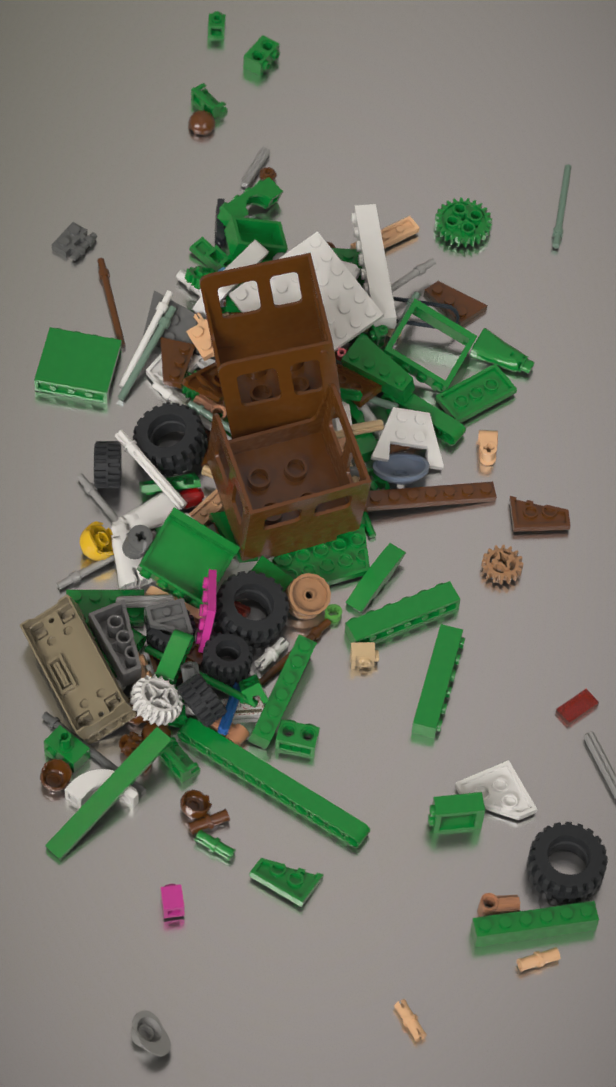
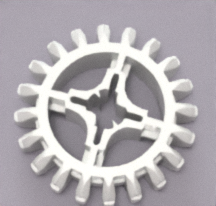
[129,674,183,726]

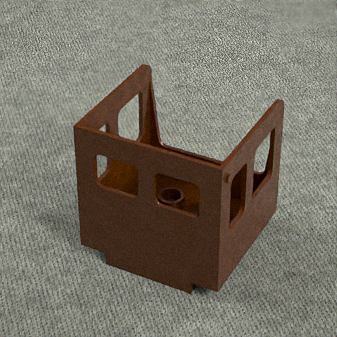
[199,252,342,439]
[207,383,371,561]

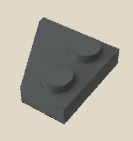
[145,598,193,635]

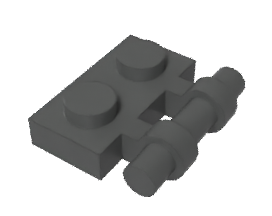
[52,222,97,261]

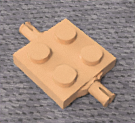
[186,312,214,361]

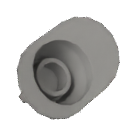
[131,1010,171,1056]

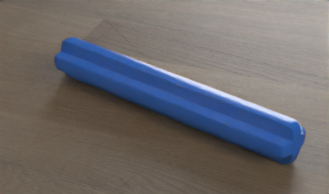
[218,679,244,735]

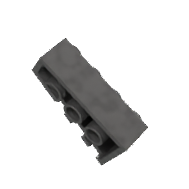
[89,599,141,687]

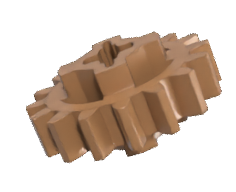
[481,545,524,585]

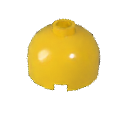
[79,521,114,561]

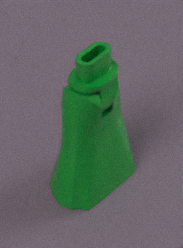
[469,328,535,374]

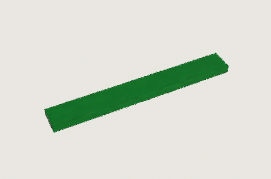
[45,727,172,861]

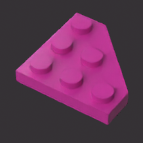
[195,569,217,653]

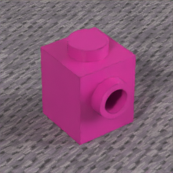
[160,884,185,918]

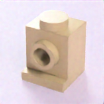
[350,642,379,669]

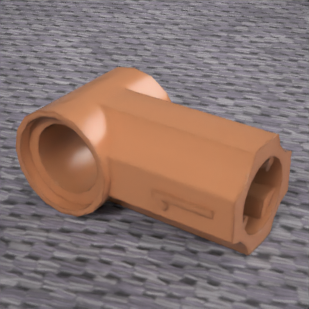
[193,394,227,422]
[209,717,250,746]
[477,893,520,917]

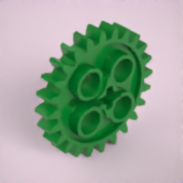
[435,197,492,247]

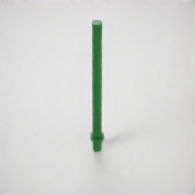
[145,645,259,708]

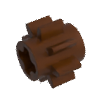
[119,731,143,757]

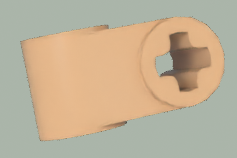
[478,430,498,466]

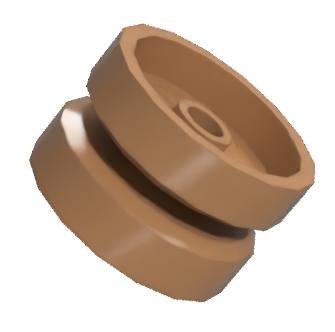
[285,573,331,620]

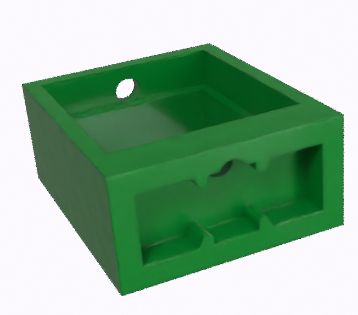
[428,792,485,833]

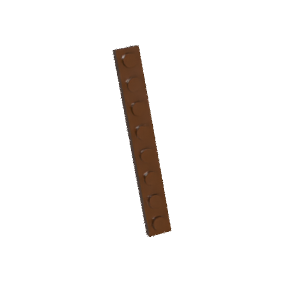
[364,481,497,511]

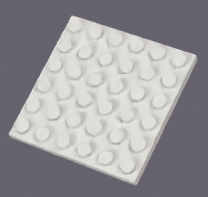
[229,231,384,352]

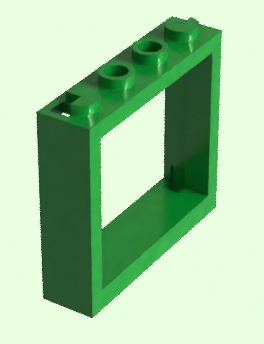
[384,299,477,393]

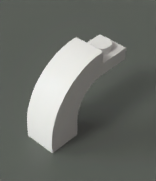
[65,769,138,808]

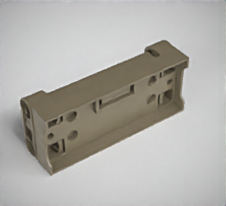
[20,594,137,744]

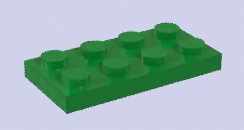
[435,363,517,423]
[66,590,144,627]

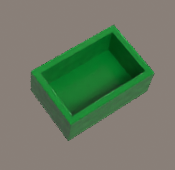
[224,216,288,261]

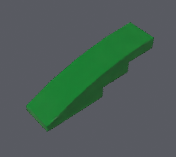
[189,236,236,272]
[345,543,406,614]

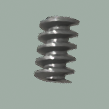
[122,525,153,559]

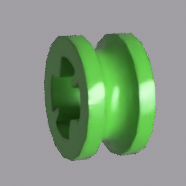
[324,604,342,624]

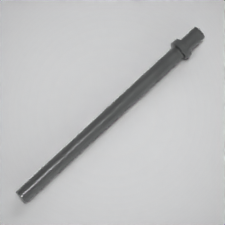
[42,711,146,796]

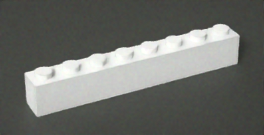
[351,204,397,329]

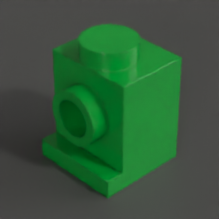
[208,11,226,39]

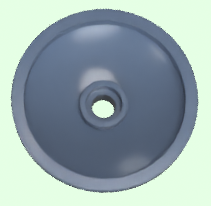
[373,453,429,485]

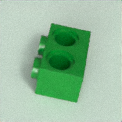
[243,35,280,76]
[275,719,320,757]

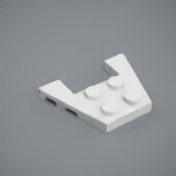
[146,354,216,405]
[371,407,444,470]

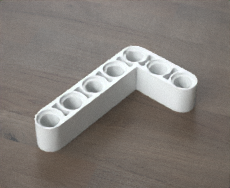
[192,240,269,319]

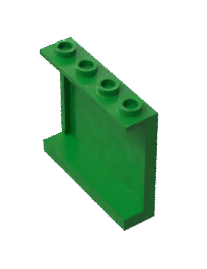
[34,327,122,404]
[136,507,240,609]

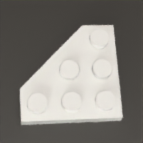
[455,760,537,820]

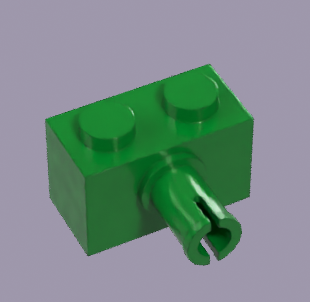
[44,725,90,774]

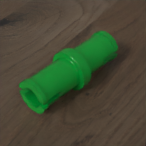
[194,830,236,861]

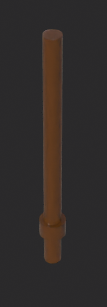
[97,258,126,348]
[260,618,331,686]

